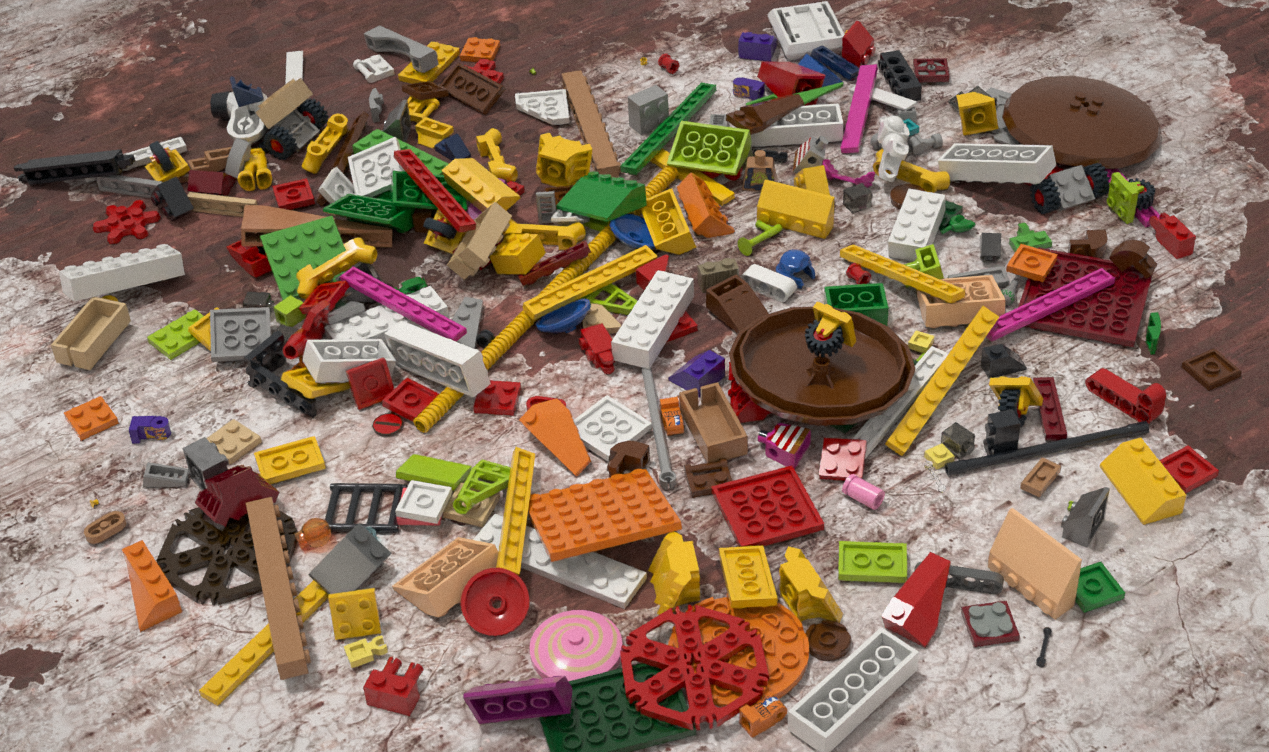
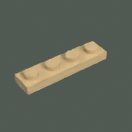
[187,192,258,217]

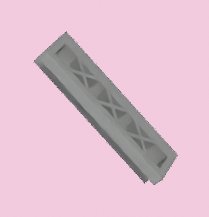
[96,175,163,198]

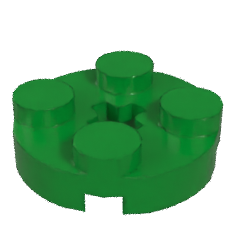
[394,277,428,295]

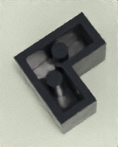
[151,176,194,221]

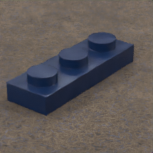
[811,45,860,80]

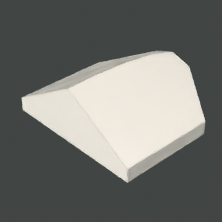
[551,209,590,226]

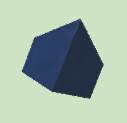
[230,76,264,107]

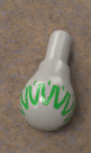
[1001,280,1019,306]

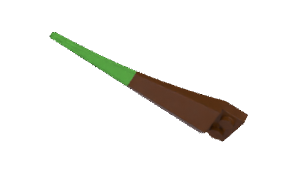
[726,82,843,135]

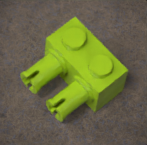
[903,244,944,288]

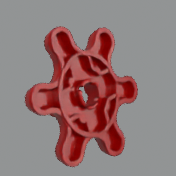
[93,200,161,244]

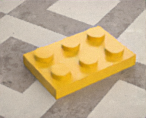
[281,367,350,399]
[254,436,326,484]

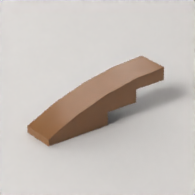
[178,147,232,183]

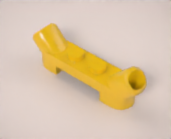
[301,114,349,174]
[476,128,518,183]
[873,149,950,193]
[502,218,586,250]
[296,238,377,299]

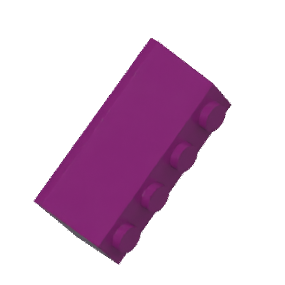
[463,676,573,724]

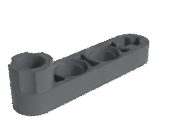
[914,562,1004,594]

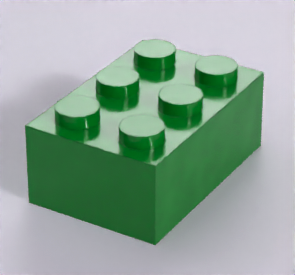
[824,283,889,326]

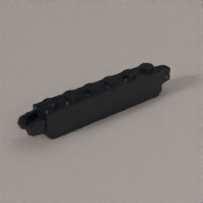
[14,149,136,185]

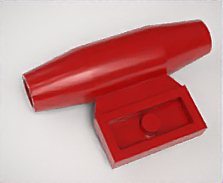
[283,300,330,359]

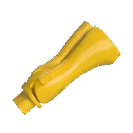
[238,148,272,191]

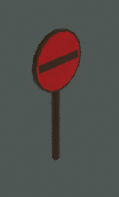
[372,411,403,436]

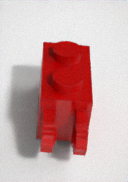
[1149,212,1196,259]
[579,323,615,374]

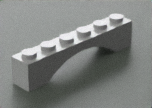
[364,26,439,73]

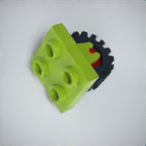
[1107,172,1155,224]

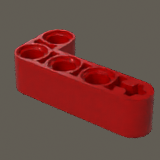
[1085,368,1166,424]

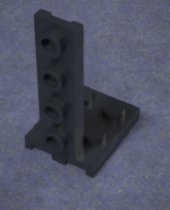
[244,330,317,418]

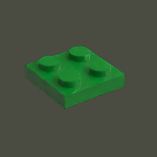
[1075,561,1125,613]

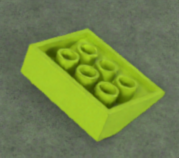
[667,121,752,175]

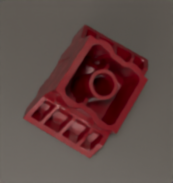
[195,465,280,527]

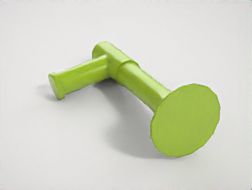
[737,220,782,256]

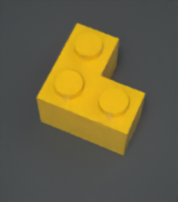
[794,165,830,195]

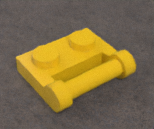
[407,96,440,124]

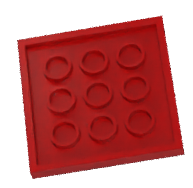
[711,465,825,547]

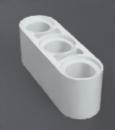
[740,264,797,302]

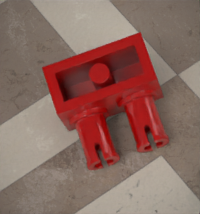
[363,657,424,716]

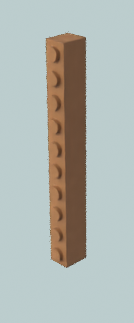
[562,70,621,178]
[246,497,311,680]

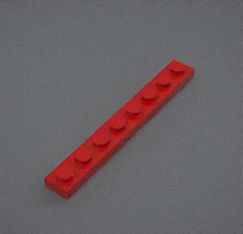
[393,149,477,232]

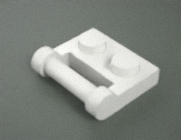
[353,55,395,83]

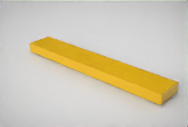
[650,148,735,206]

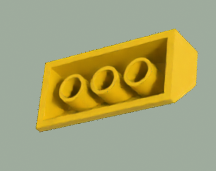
[442,158,520,212]
[757,180,835,239]
[640,188,697,255]
[1099,437,1186,525]

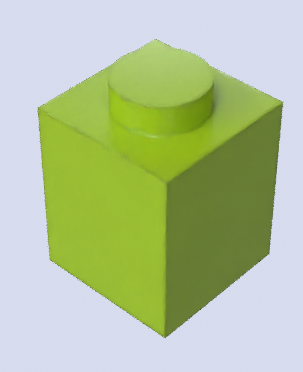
[273,295,306,329]

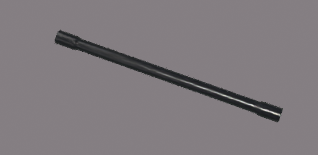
[944,421,1149,476]

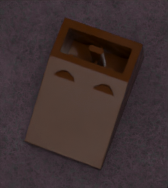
[706,274,769,334]

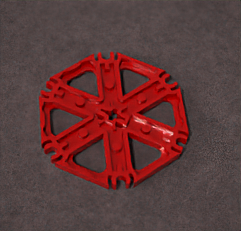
[620,605,769,730]

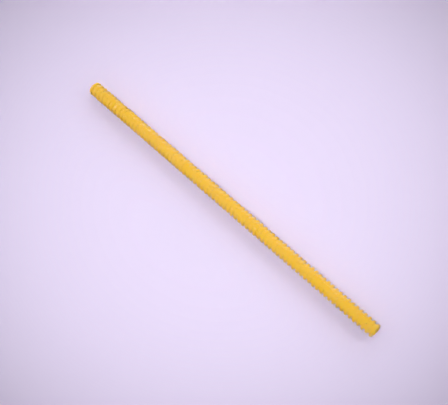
[413,165,678,433]

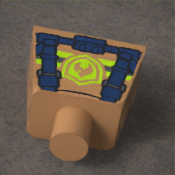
[742,150,777,191]

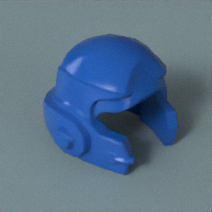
[776,249,815,289]

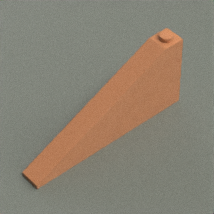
[241,205,392,247]

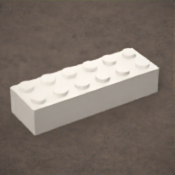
[734,103,843,147]
[938,143,1056,184]
[59,244,185,301]
[611,270,694,369]
[324,286,449,349]
[384,321,491,397]
[788,627,919,752]

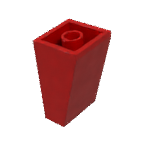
[757,62,825,106]

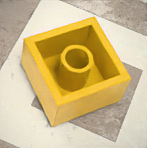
[489,233,546,274]

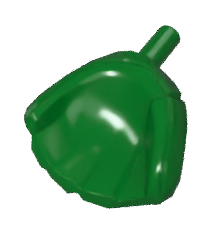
[940,215,976,235]

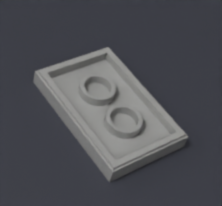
[321,300,365,325]

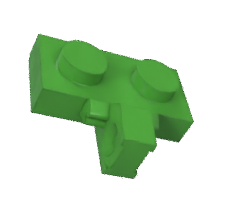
[1009,223,1052,252]

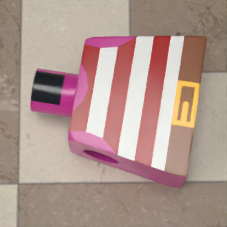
[757,423,811,469]

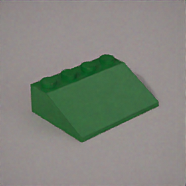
[390,170,467,211]
[556,171,647,222]
[323,193,415,233]

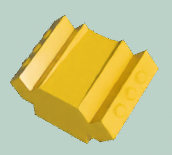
[536,133,592,187]
[648,531,700,615]
[779,546,843,623]

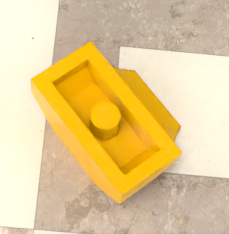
[415,117,454,149]

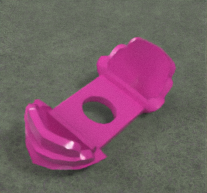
[820,159,876,189]

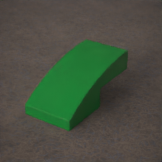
[1145,312,1161,355]

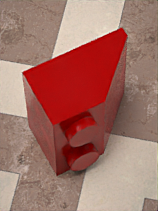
[842,21,876,68]

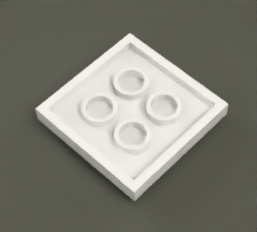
[348,137,406,197]
[573,395,652,462]

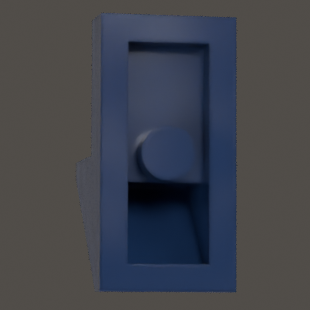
[434,133,471,161]

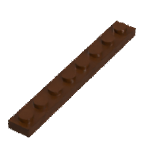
[316,111,369,207]

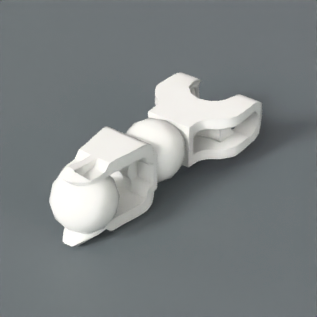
[877,115,910,182]

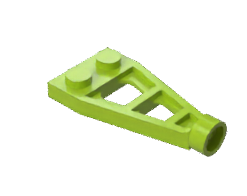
[580,283,637,315]
[453,459,511,514]

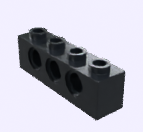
[878,50,922,101]

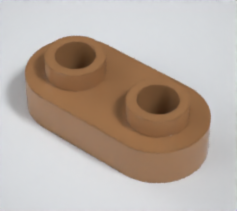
[84,511,127,544]

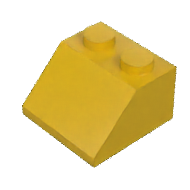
[956,92,998,136]

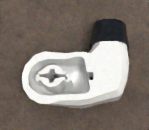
[210,91,268,145]

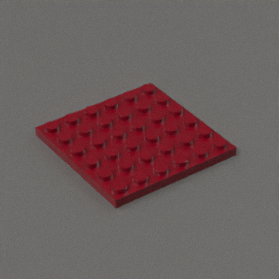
[1018,247,1153,347]

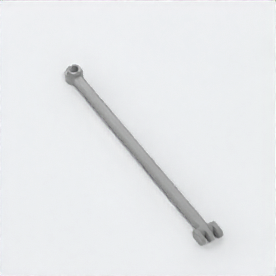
[641,367,676,490]

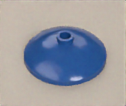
[610,214,656,250]
[536,299,591,333]

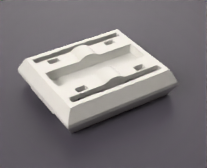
[768,1,845,61]

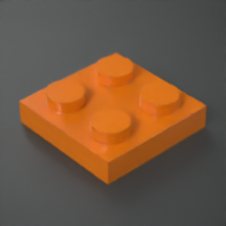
[460,37,500,62]
[1006,244,1058,282]
[64,396,119,441]

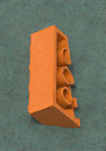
[677,172,735,238]
[122,540,182,632]

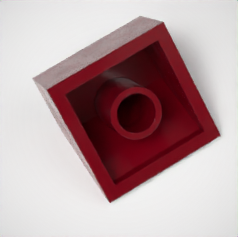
[187,170,236,196]

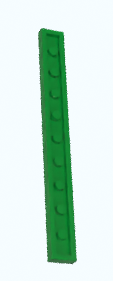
[620,83,717,175]

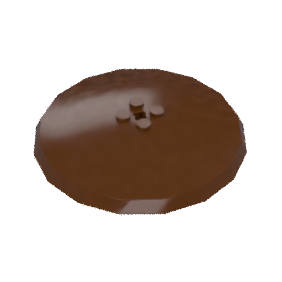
[1002,76,1161,169]
[729,307,915,426]

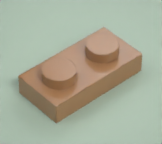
[1020,457,1061,497]

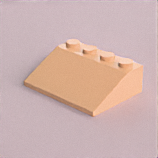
[916,275,1005,328]
[988,508,1082,620]
[392,537,498,617]

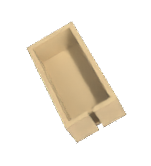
[255,78,313,129]
[447,202,512,280]
[51,297,131,370]

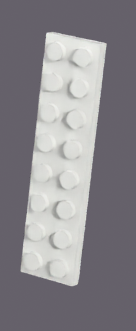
[473,514,647,609]

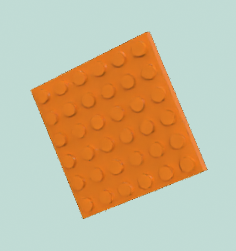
[528,469,682,562]

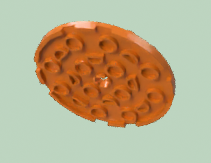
[668,594,809,707]

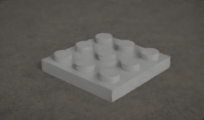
[210,307,271,362]

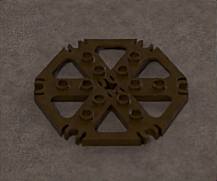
[157,507,299,605]

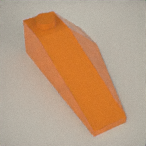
[519,399,591,476]

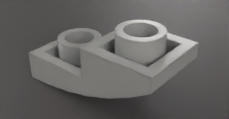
[369,88,384,123]
[225,138,251,178]

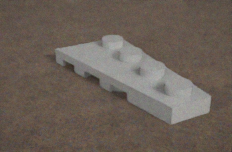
[452,297,484,349]

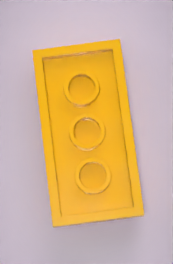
[398,42,460,84]
[719,546,777,609]

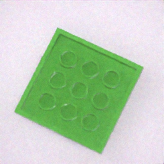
[260,216,352,300]

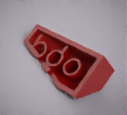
[728,362,772,423]
[882,552,951,648]

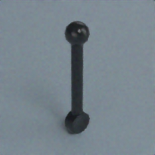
[1036,627,1052,667]

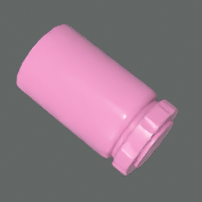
[842,474,885,510]

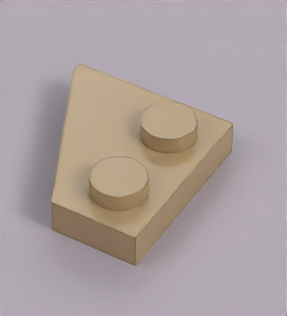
[583,304,621,334]

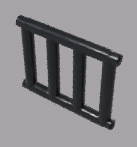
[319,483,408,533]

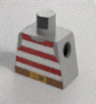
[793,136,829,174]

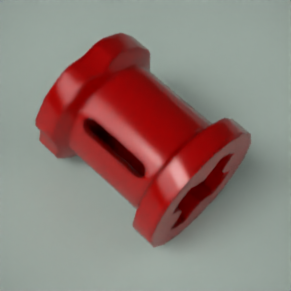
[658,53,680,74]
[846,263,871,285]

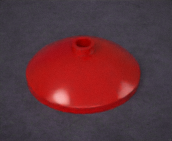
[461,568,530,636]

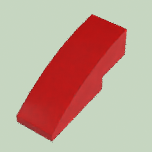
[226,240,271,278]

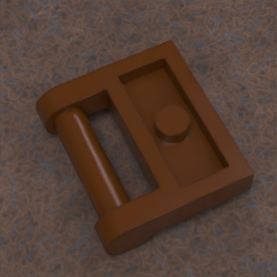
[684,458,732,498]

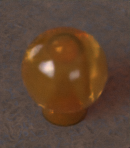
[294,518,331,549]

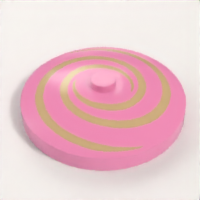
[530,610,623,681]

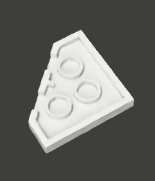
[515,89,570,125]

